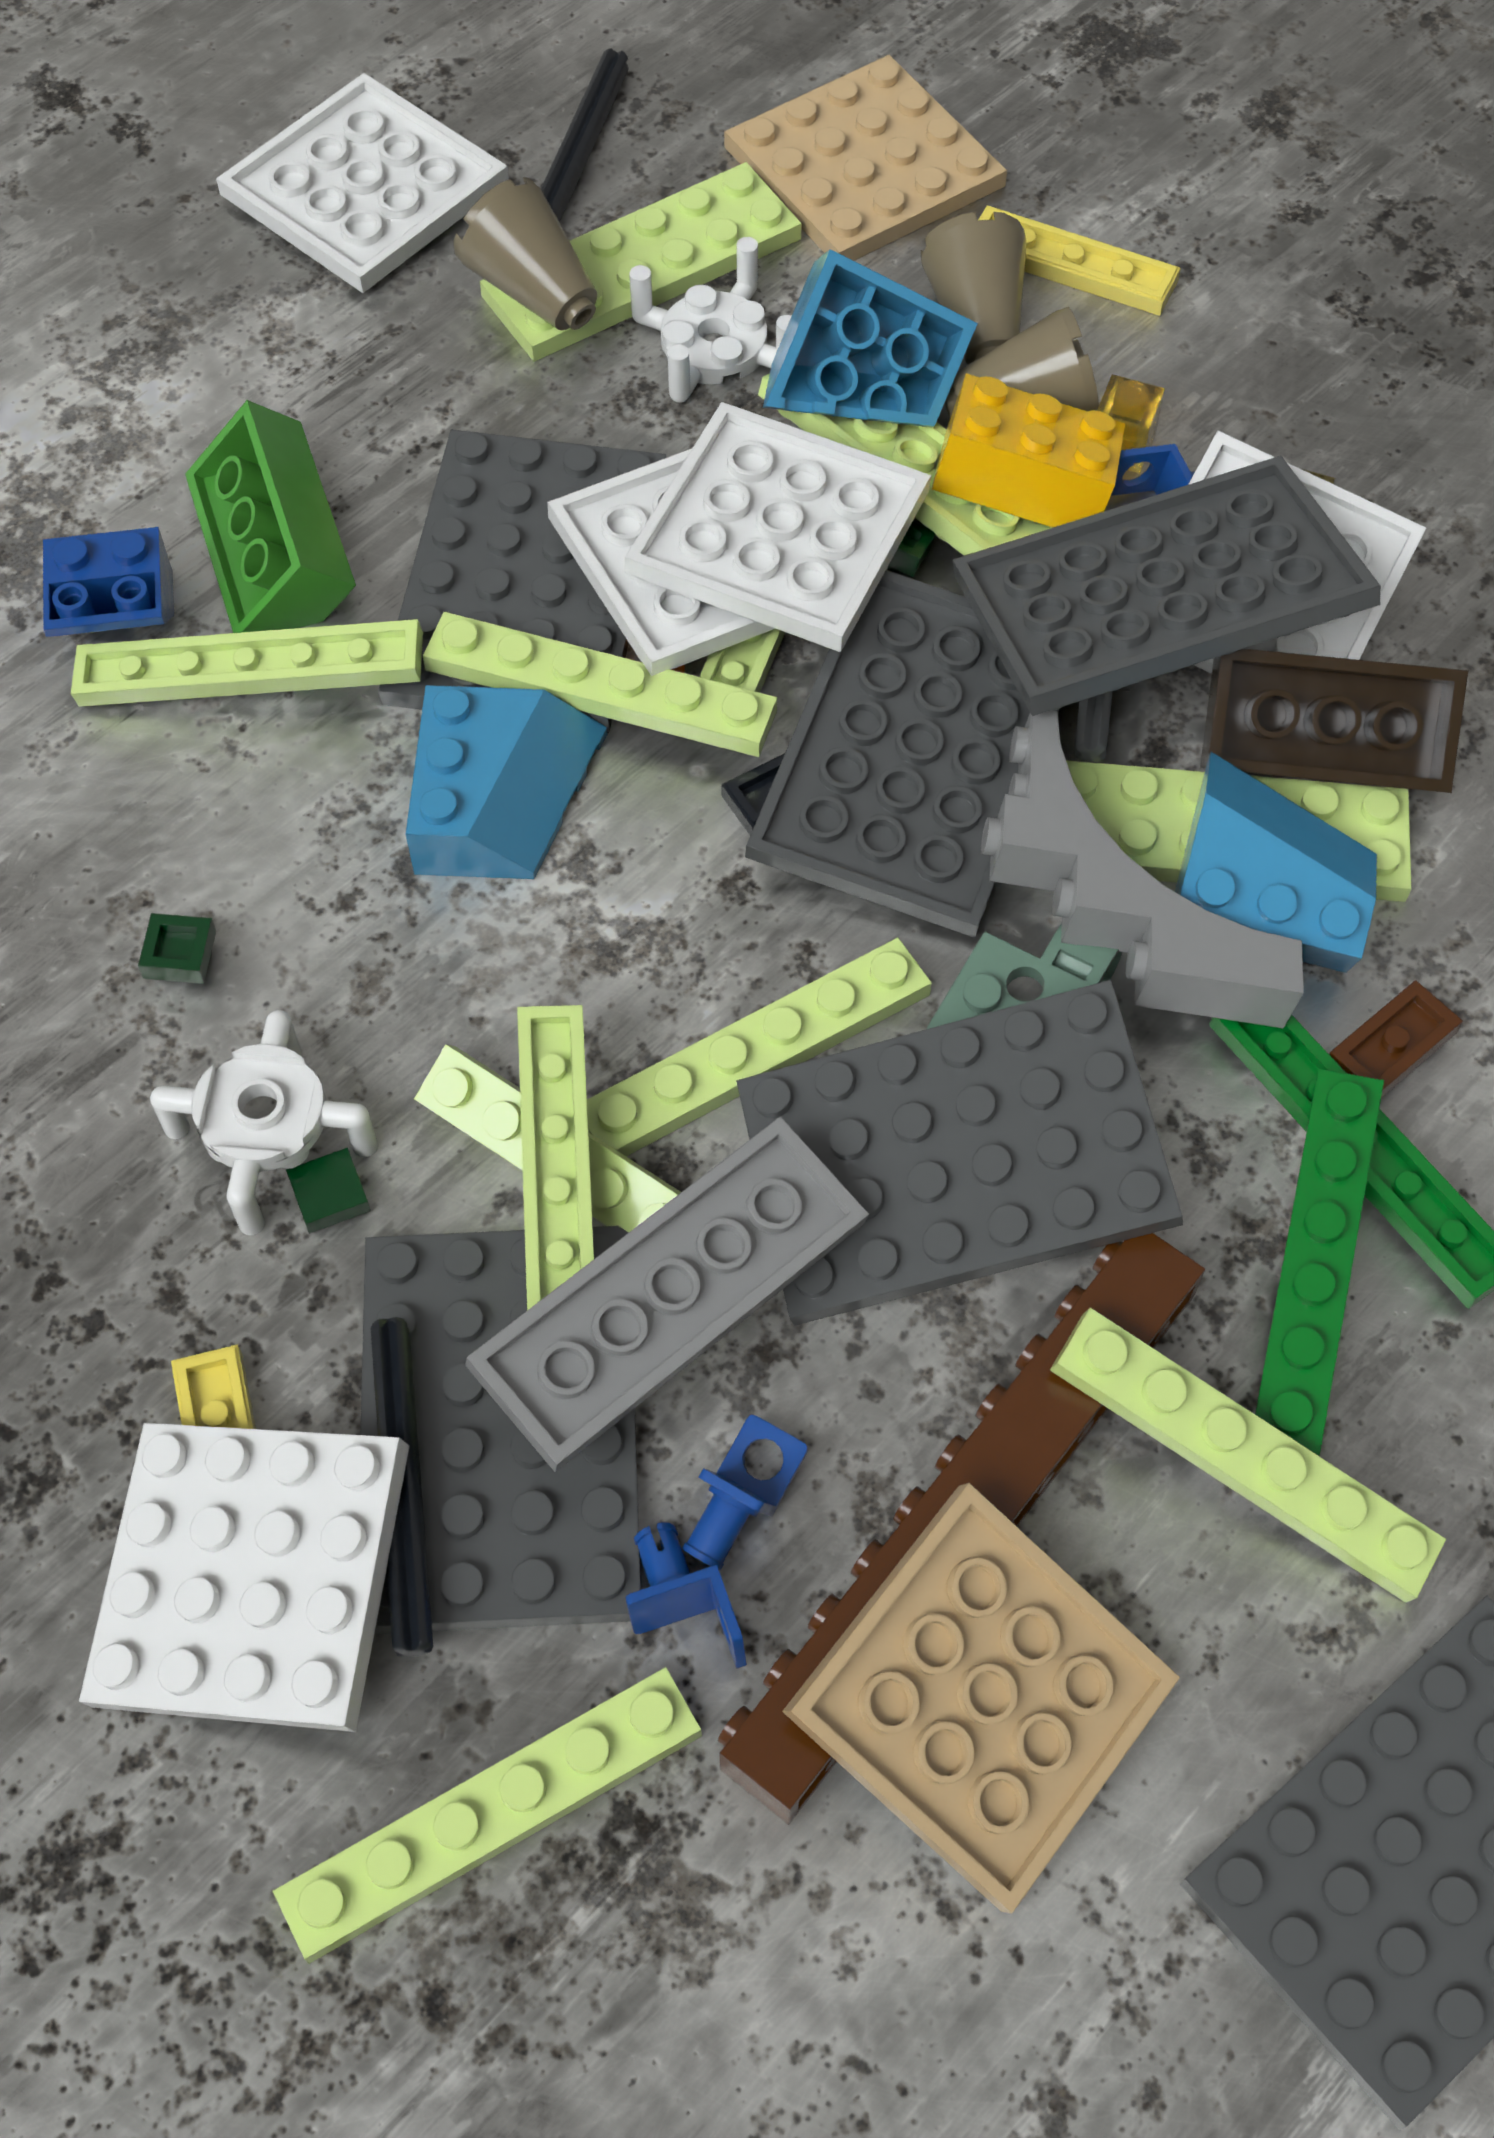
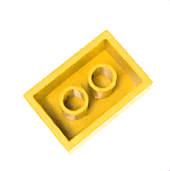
[932,373,1125,527]

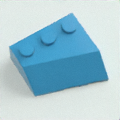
[763,249,978,428]
[405,685,608,879]
[1175,752,1377,973]

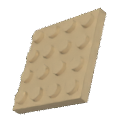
[724,55,1007,261]
[782,1483,1180,1914]

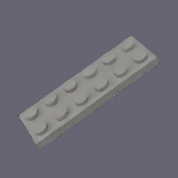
[465,1116,869,1472]

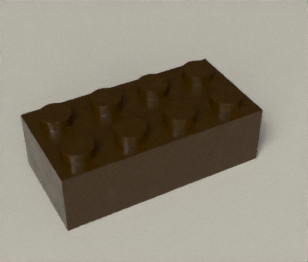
[1200,649,1469,793]

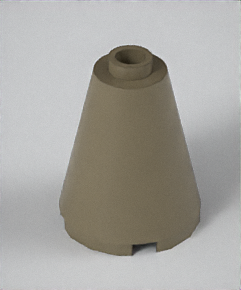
[453,177,597,330]
[920,212,1027,364]
[945,307,1099,418]

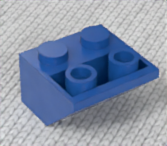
[43,527,174,637]

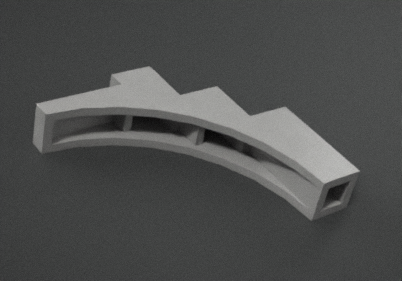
[981,709,1304,1028]

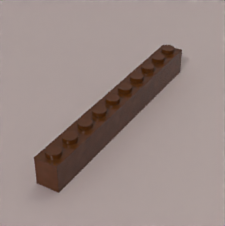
[718,1233,1205,1825]

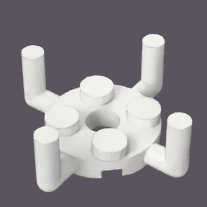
[630,237,792,403]
[150,1010,378,1235]

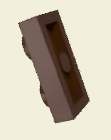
[1329,980,1463,1098]

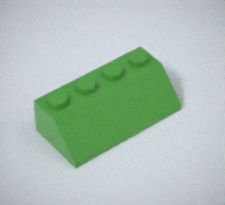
[185,400,356,633]

